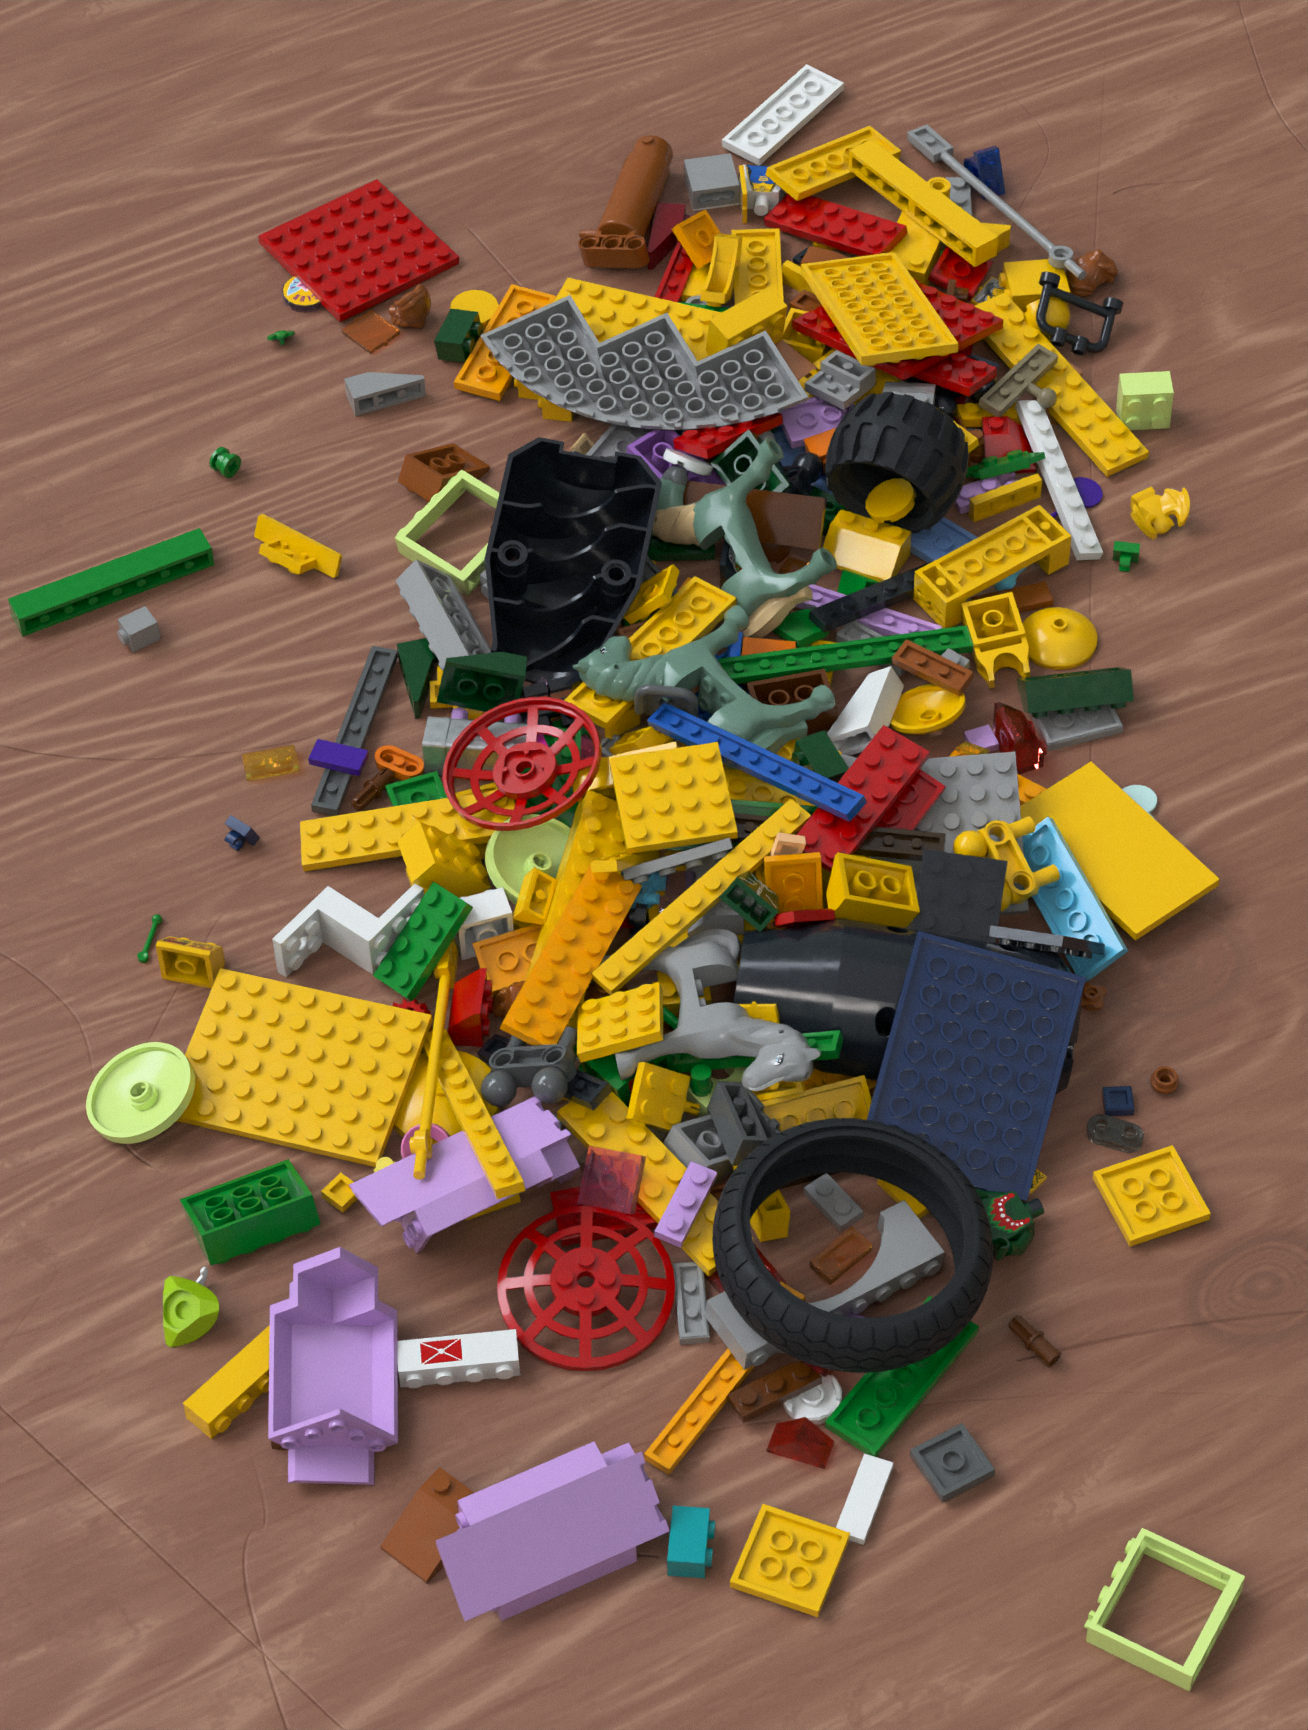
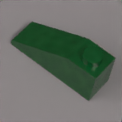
[397,638,438,719]

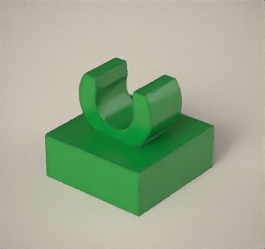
[1112,541,1140,572]

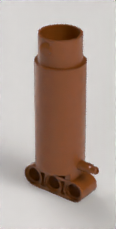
[578,135,673,268]

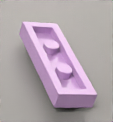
[654,1161,718,1248]

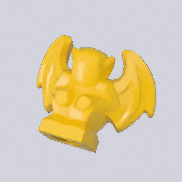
[1130,486,1190,540]

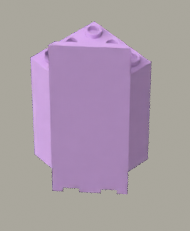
[349,1096,580,1254]
[268,1247,398,1485]
[436,1442,670,1621]

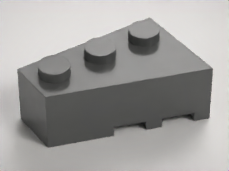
[707,1081,781,1166]

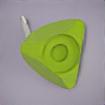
[163,1266,219,1347]

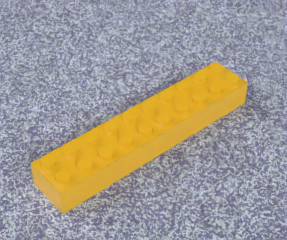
[526,790,626,1029]

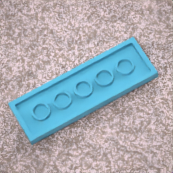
[1022,817,1128,982]

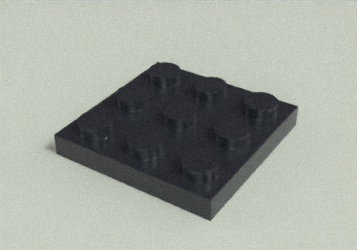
[912,849,1008,943]
[989,925,1105,959]

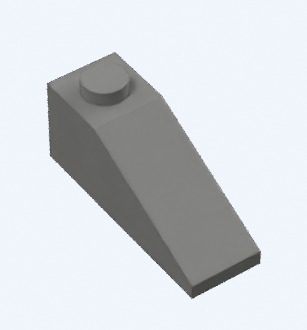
[344,372,426,416]

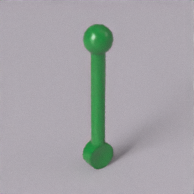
[137,914,163,963]

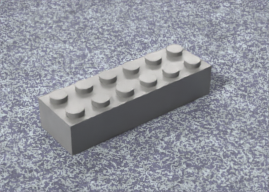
[395,559,491,670]

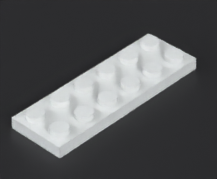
[722,64,844,165]

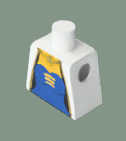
[744,165,786,216]

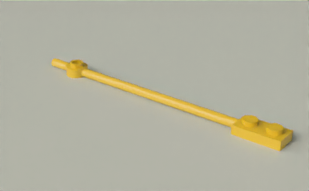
[409,938,459,1180]

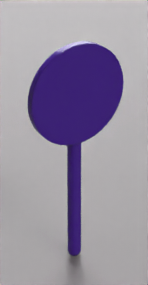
[1050,477,1102,518]

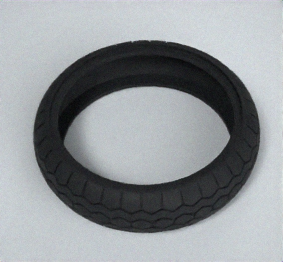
[712,1118,993,1373]

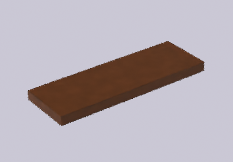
[683,481,827,550]

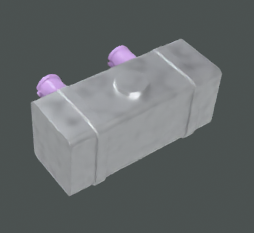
[422,707,527,776]

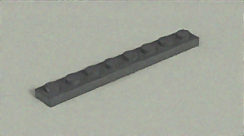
[311,646,398,816]

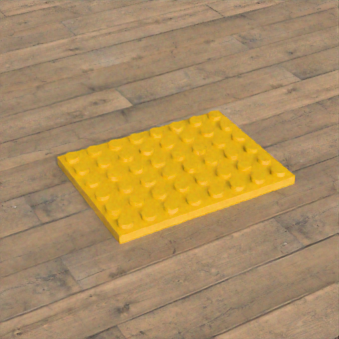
[177,968,433,1167]

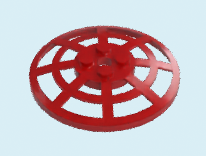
[442,697,602,831]
[497,1205,675,1372]

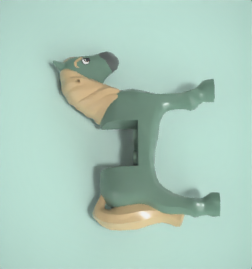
[651,437,837,638]

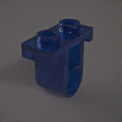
[964,146,1006,200]

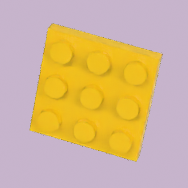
[577,982,663,1063]
[1093,1145,1211,1247]
[730,1504,850,1617]

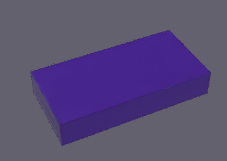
[308,739,369,776]

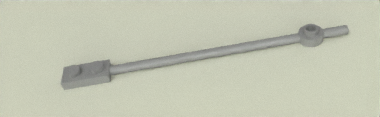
[907,124,1086,280]

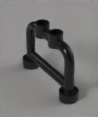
[1036,272,1124,355]

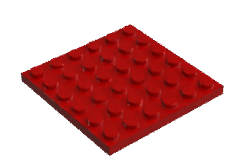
[258,179,459,322]
[792,279,1004,380]

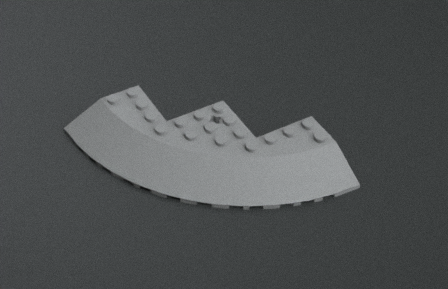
[481,295,809,430]

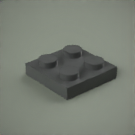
[910,1423,995,1502]

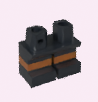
[520,675,575,728]

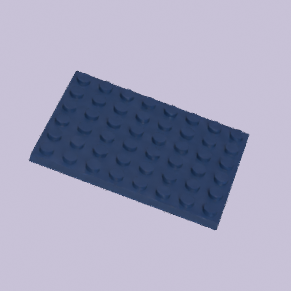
[866,931,1086,1202]

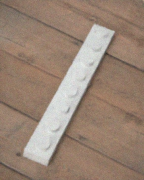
[1015,400,1103,560]

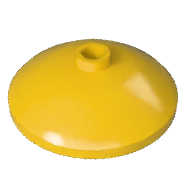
[1022,607,1098,670]
[890,684,966,735]

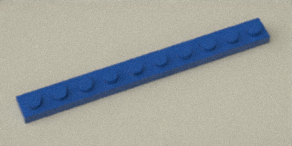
[647,702,867,822]

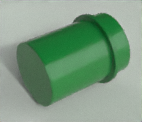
[690,1064,713,1097]

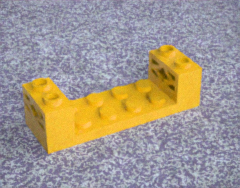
[913,505,1071,629]

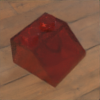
[993,702,1047,775]

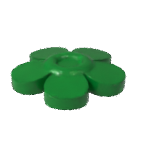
[267,330,295,345]

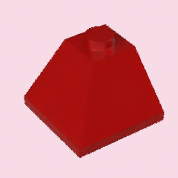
[981,416,1036,473]

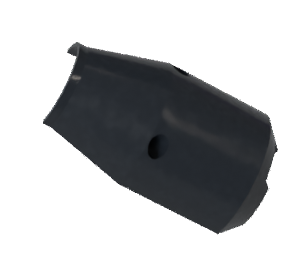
[485,437,662,686]

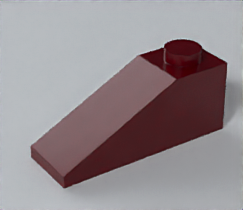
[647,202,690,270]

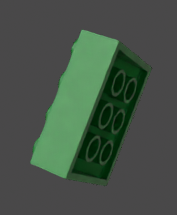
[180,1159,321,1266]

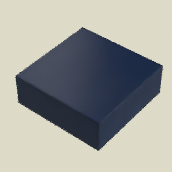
[1102,1086,1134,1116]

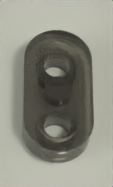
[1086,1114,1144,1153]

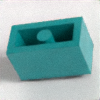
[667,1506,716,1579]

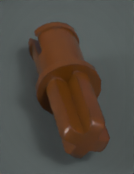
[351,768,395,811]
[1008,1315,1062,1367]

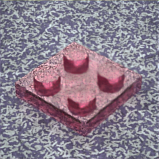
[577,1146,646,1215]

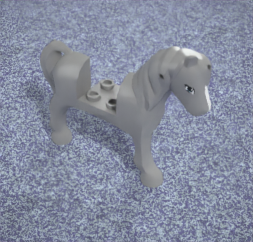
[599,928,821,1091]

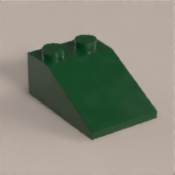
[711,429,791,493]
[436,652,527,712]

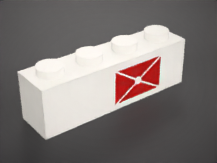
[397,1329,520,1388]

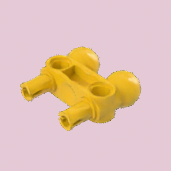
[953,816,1060,913]

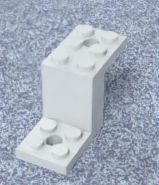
[272,884,424,977]

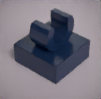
[224,815,260,851]

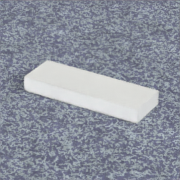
[836,1454,894,1545]

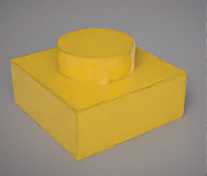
[321,1173,358,1213]

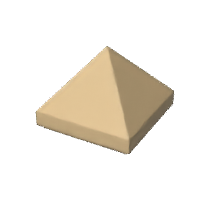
[570,433,594,455]

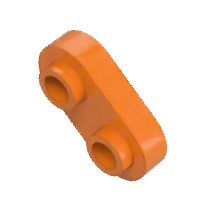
[374,745,425,781]

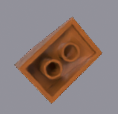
[398,443,490,503]
[380,1467,474,1584]

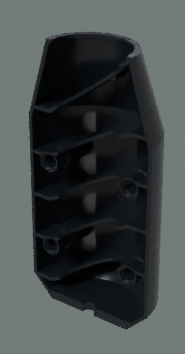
[734,919,1082,1095]

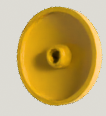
[393,1050,500,1145]

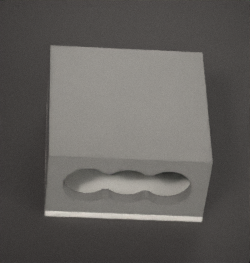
[684,153,740,211]

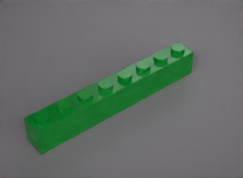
[8,528,214,637]

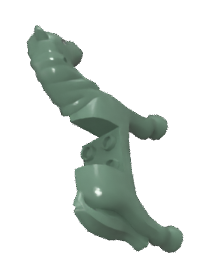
[573,605,835,770]

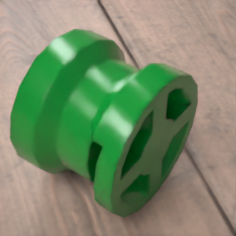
[209,447,241,478]

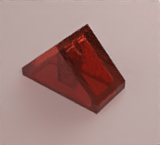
[767,1417,834,1469]

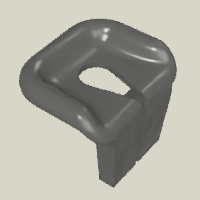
[634,684,699,718]

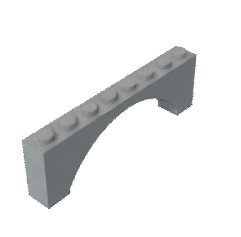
[705,1200,945,1370]

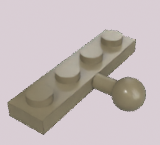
[979,344,1058,417]

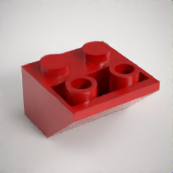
[448,968,494,1047]

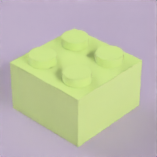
[1116,371,1174,430]

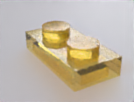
[241,745,300,781]

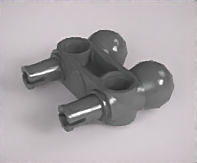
[481,1027,577,1107]

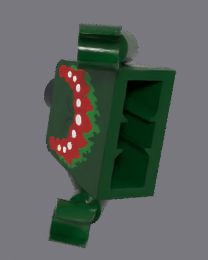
[972,1184,1044,1261]

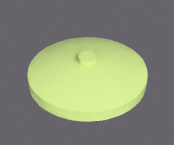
[485,814,571,904]
[86,1042,195,1144]

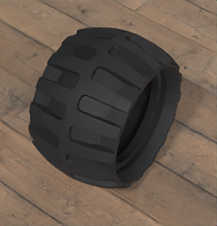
[825,392,969,534]

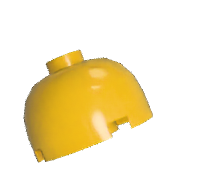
[1021,296,1070,341]

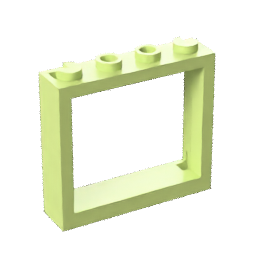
[395,469,499,596]
[1084,1528,1245,1692]

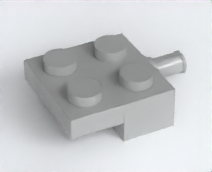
[805,350,876,410]

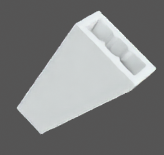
[827,666,904,756]

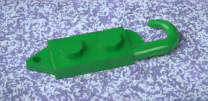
[965,450,1046,480]

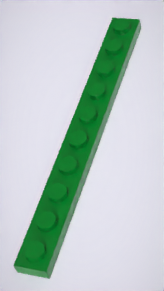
[717,625,973,684]

